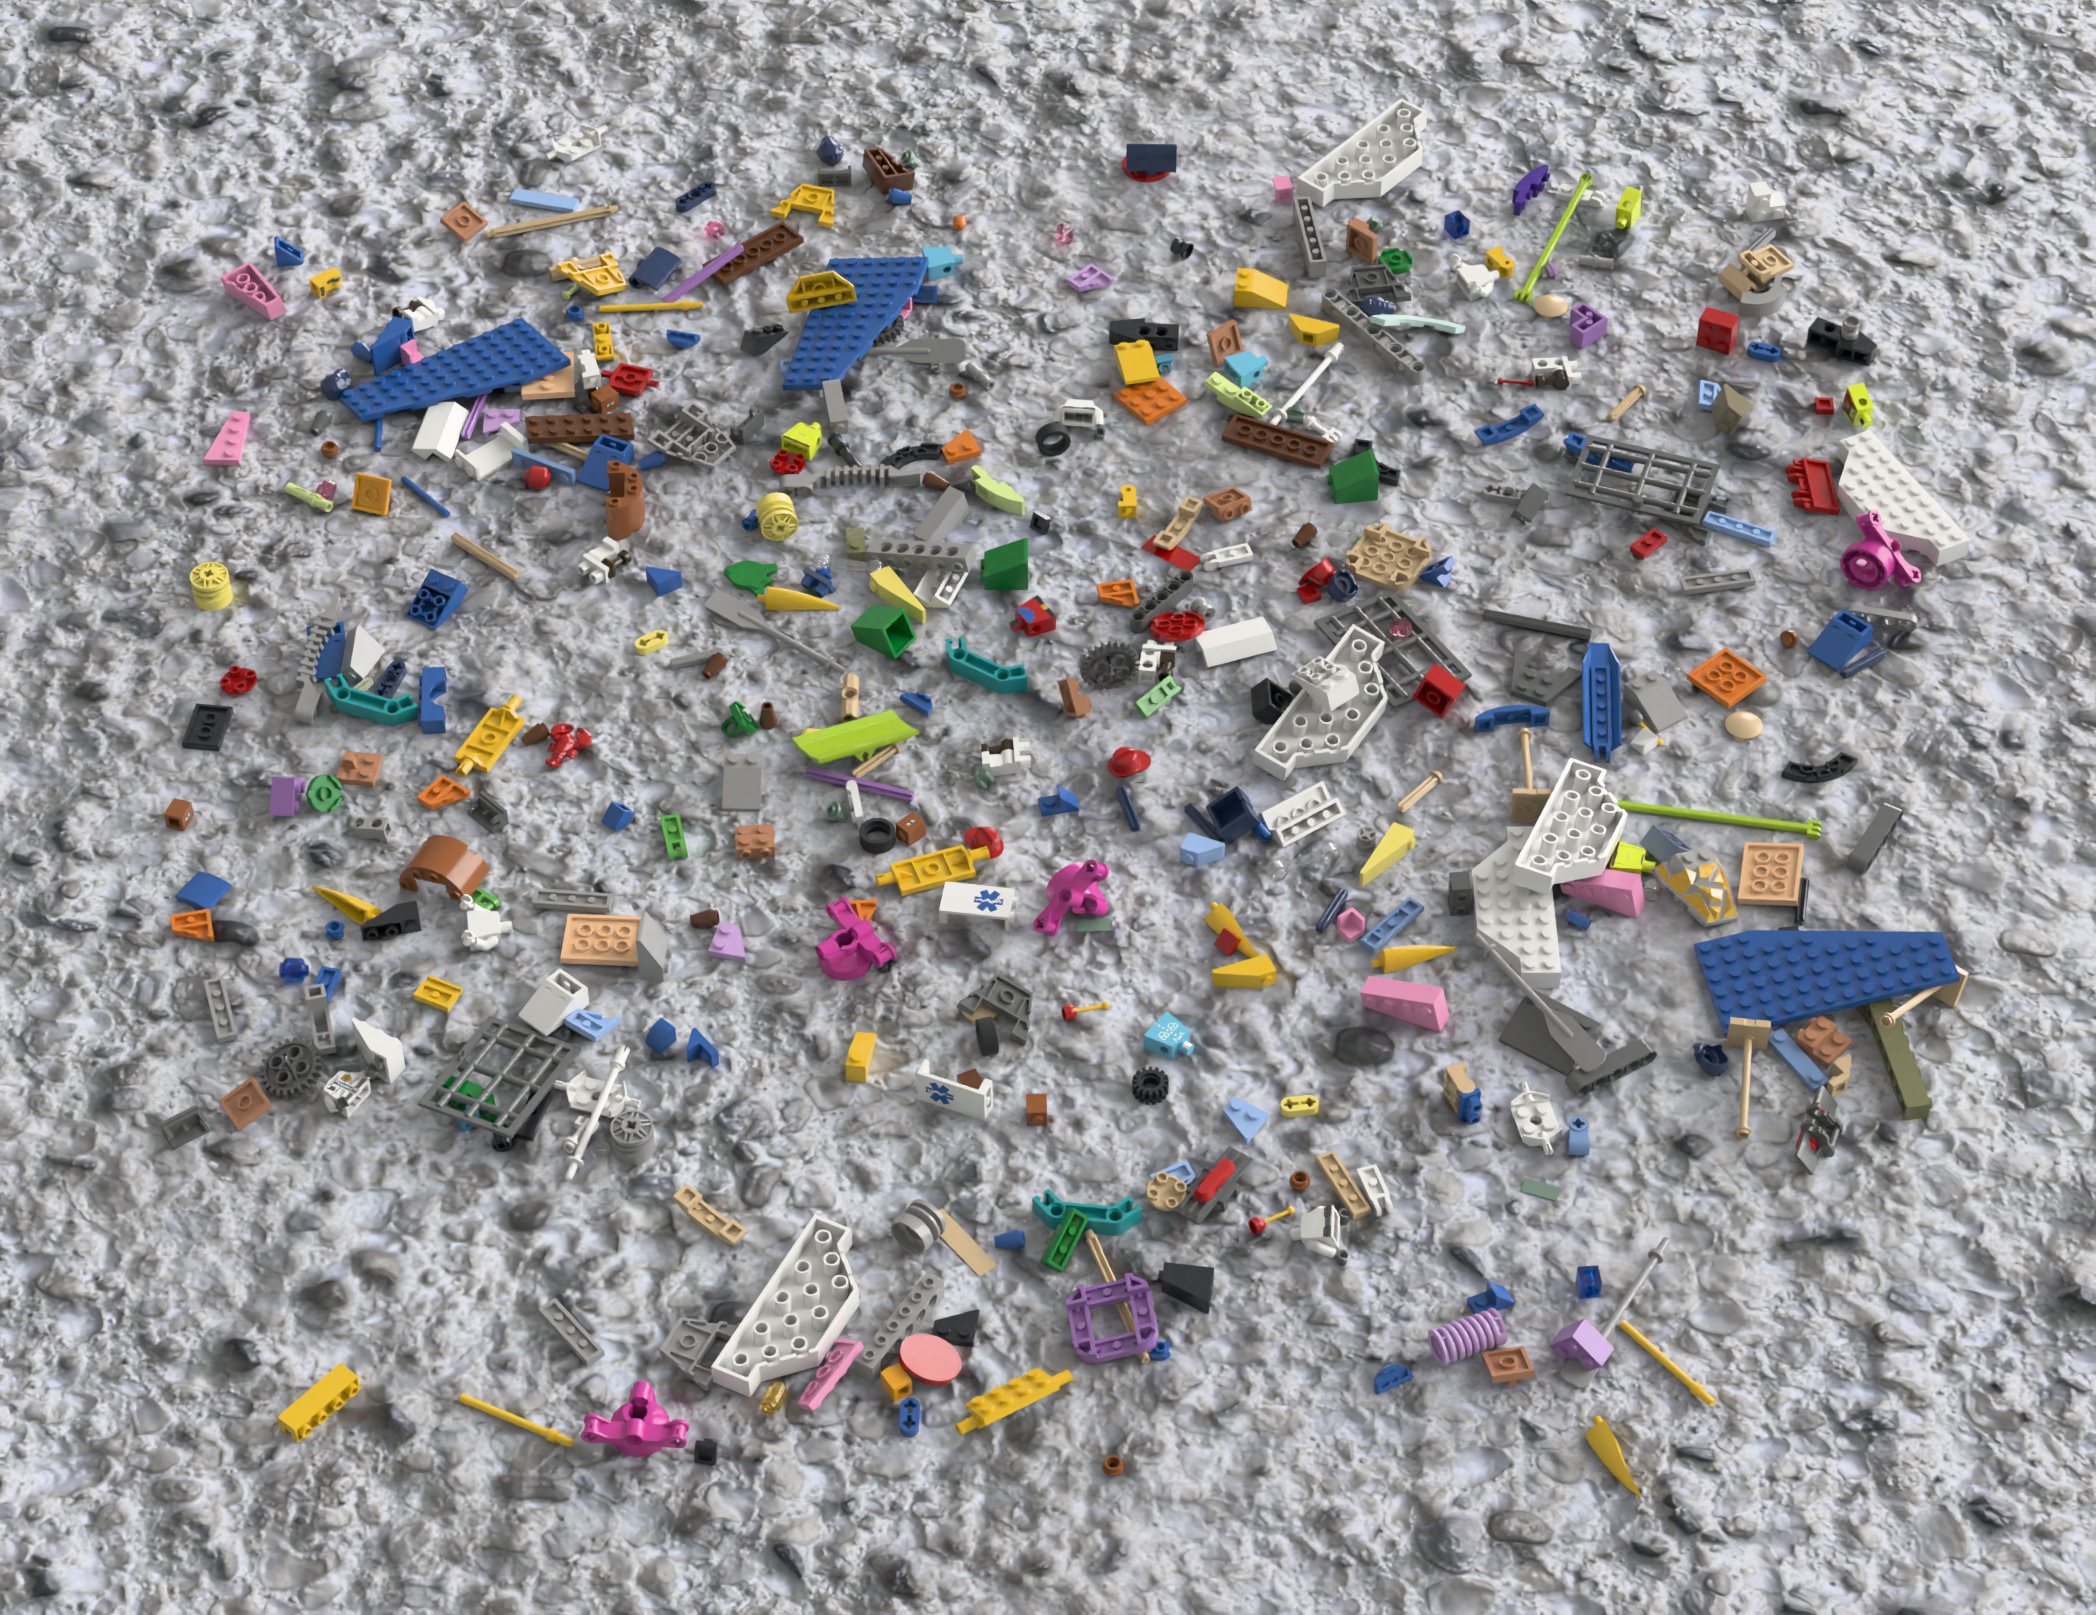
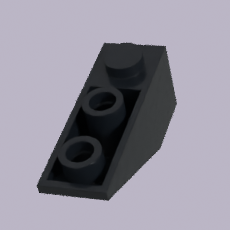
[740,323,789,356]
[360,901,422,941]

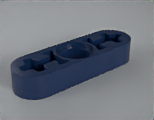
[675,181,716,212]
[374,661,406,699]

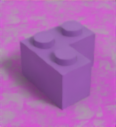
[1569,302,1608,349]
[270,776,306,817]
[1550,1319,1615,1371]

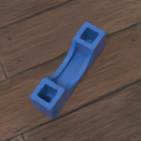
[418,667,447,734]

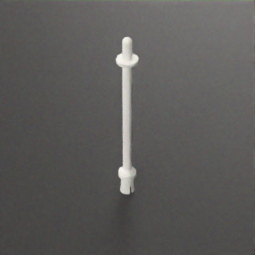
[1269,342,1344,425]
[565,1045,630,1180]

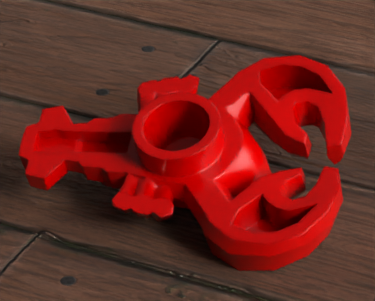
[545,723,592,768]

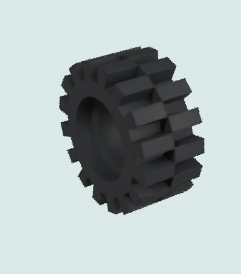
[1132,1067,1169,1105]

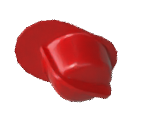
[1298,556,1336,586]
[1107,747,1151,777]
[964,827,1004,859]

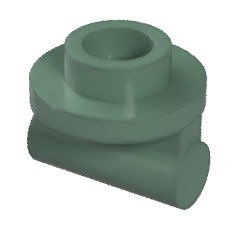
[901,150,918,169]
[1365,215,1383,233]
[1286,405,1305,423]
[973,769,995,789]
[826,802,846,823]

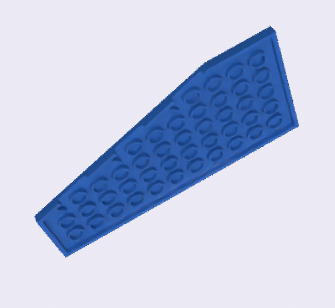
[782,256,929,390]
[338,318,571,422]
[1694,930,1960,1038]

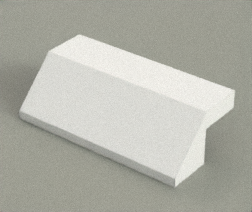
[411,402,469,462]
[913,557,977,608]
[1194,617,1277,668]
[1258,781,1345,847]

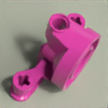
[1840,510,1921,590]
[1033,859,1109,937]
[815,896,897,981]
[581,1381,689,1457]

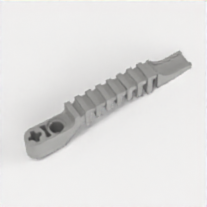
[779,464,920,498]
[294,590,340,725]

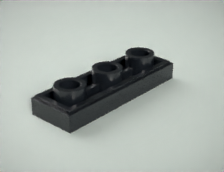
[513,1091,553,1142]

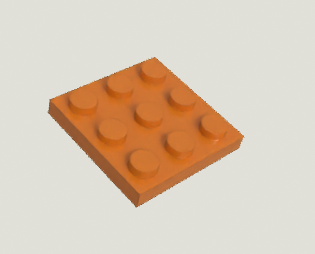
[1113,376,1188,426]
[1687,648,1767,709]

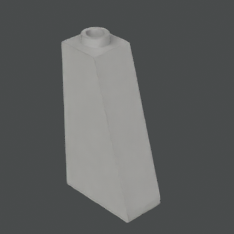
[913,486,970,542]

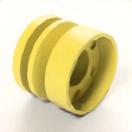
[755,492,798,541]
[190,562,233,611]

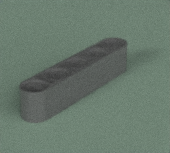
[1130,570,1193,634]
[1846,803,1903,875]
[1565,1038,1657,1098]

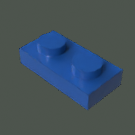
[313,966,341,1004]

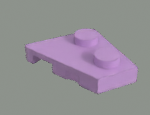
[1067,263,1115,292]
[483,409,520,438]
[708,922,746,962]

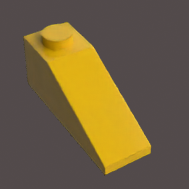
[1212,954,1276,989]
[845,1032,877,1082]

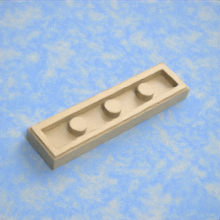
[1315,1150,1372,1220]

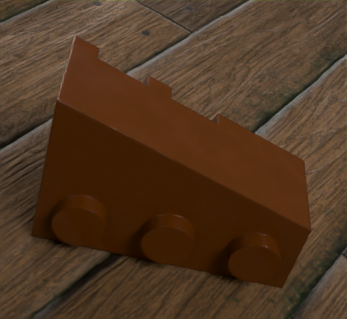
[862,147,915,194]

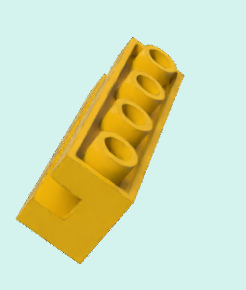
[277,1363,360,1443]

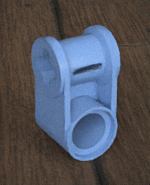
[1567,1116,1590,1155]

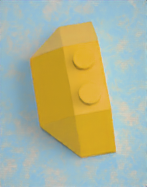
[786,270,857,314]

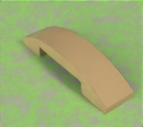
[1153,495,1203,550]
[673,1184,748,1245]

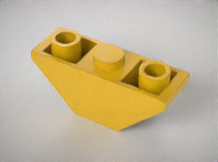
[1289,313,1340,347]
[592,322,614,362]

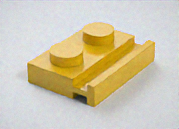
[413,975,463,1012]

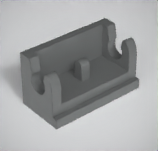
[818,166,852,187]
[729,407,764,445]
[1510,483,1549,524]
[467,791,509,835]
[160,1104,210,1150]

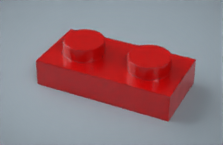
[1630,528,1668,560]

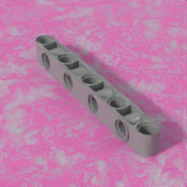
[1321,288,1425,385]

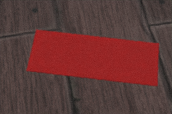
[1141,535,1200,571]

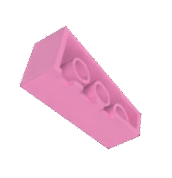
[221,261,286,320]
[1560,869,1645,918]
[1360,976,1449,1032]

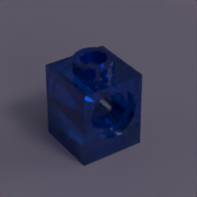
[1444,210,1470,240]
[1575,1265,1602,1299]

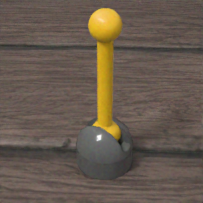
[1627,710,1663,746]

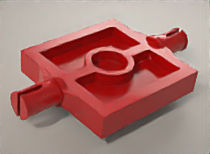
[601,363,659,397]

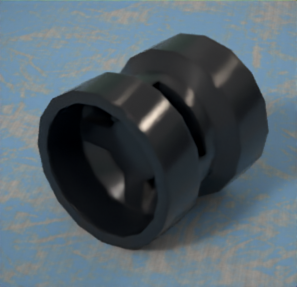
[1170,237,1194,259]
[491,1124,512,1152]

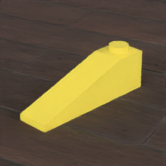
[869,566,926,624]
[1359,822,1416,887]

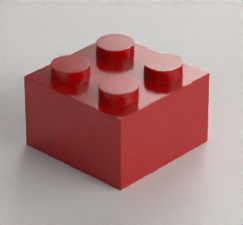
[1696,307,1739,355]
[1412,663,1466,719]

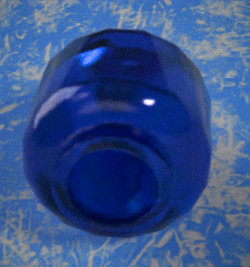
[279,957,309,983]

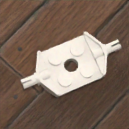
[545,124,608,162]
[554,1071,641,1118]
[1510,1082,1563,1155]

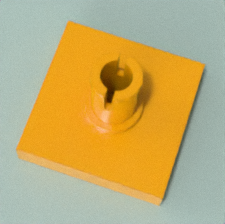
[351,473,392,516]

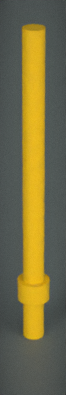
[599,300,703,313]
[1619,1320,1716,1407]
[459,1394,574,1448]

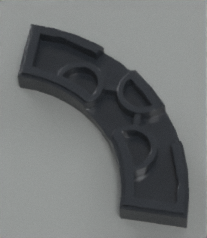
[1354,438,1401,486]
[879,443,943,470]
[1781,752,1858,783]

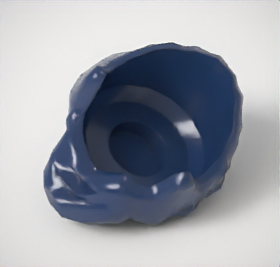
[816,136,844,166]
[1359,297,1396,317]
[320,369,351,401]
[1328,569,1359,602]
[1692,1043,1729,1077]

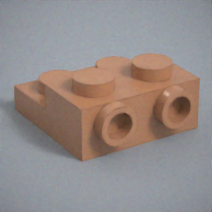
[1346,218,1378,265]
[1203,486,1252,521]
[1057,678,1092,719]
[735,824,775,860]
[1795,1015,1853,1068]

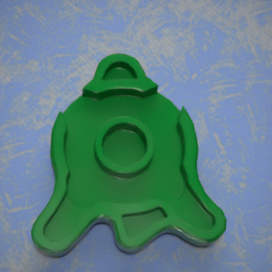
[724,560,778,597]

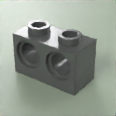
[1447,871,1472,916]

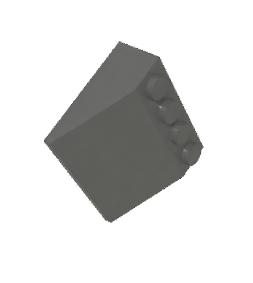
[1499,988,1601,1076]

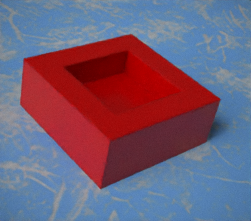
[1814,397,1834,415]
[1297,583,1321,605]
[1214,928,1241,956]

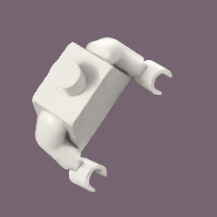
[1449,254,1500,301]
[459,894,513,952]

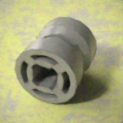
[1841,315,1860,340]
[1190,597,1216,623]

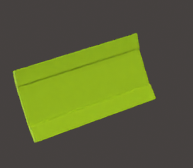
[792,710,919,764]

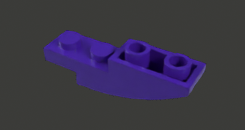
[1512,164,1550,216]

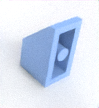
[1180,832,1225,866]

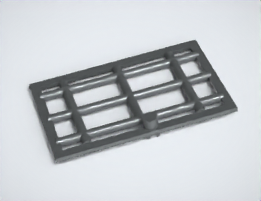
[1565,435,1721,526]
[1314,590,1472,709]
[418,1015,581,1139]

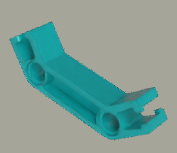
[945,637,1027,694]
[324,673,418,726]
[1032,1188,1142,1236]

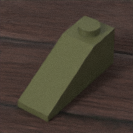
[846,528,866,569]

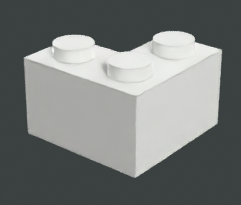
[1745,181,1786,222]

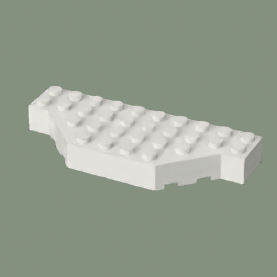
[1297,98,1427,207]
[1837,430,1970,567]
[1252,624,1388,781]
[1510,758,1627,895]
[1471,826,1561,988]
[711,1214,859,1397]

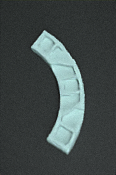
[1370,315,1465,334]

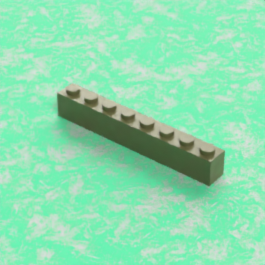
[1862,998,1932,1120]

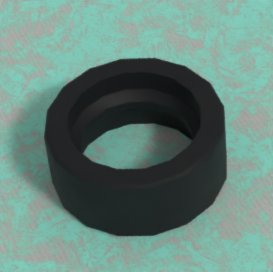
[1035,423,1071,457]
[859,818,896,854]
[975,1016,999,1057]

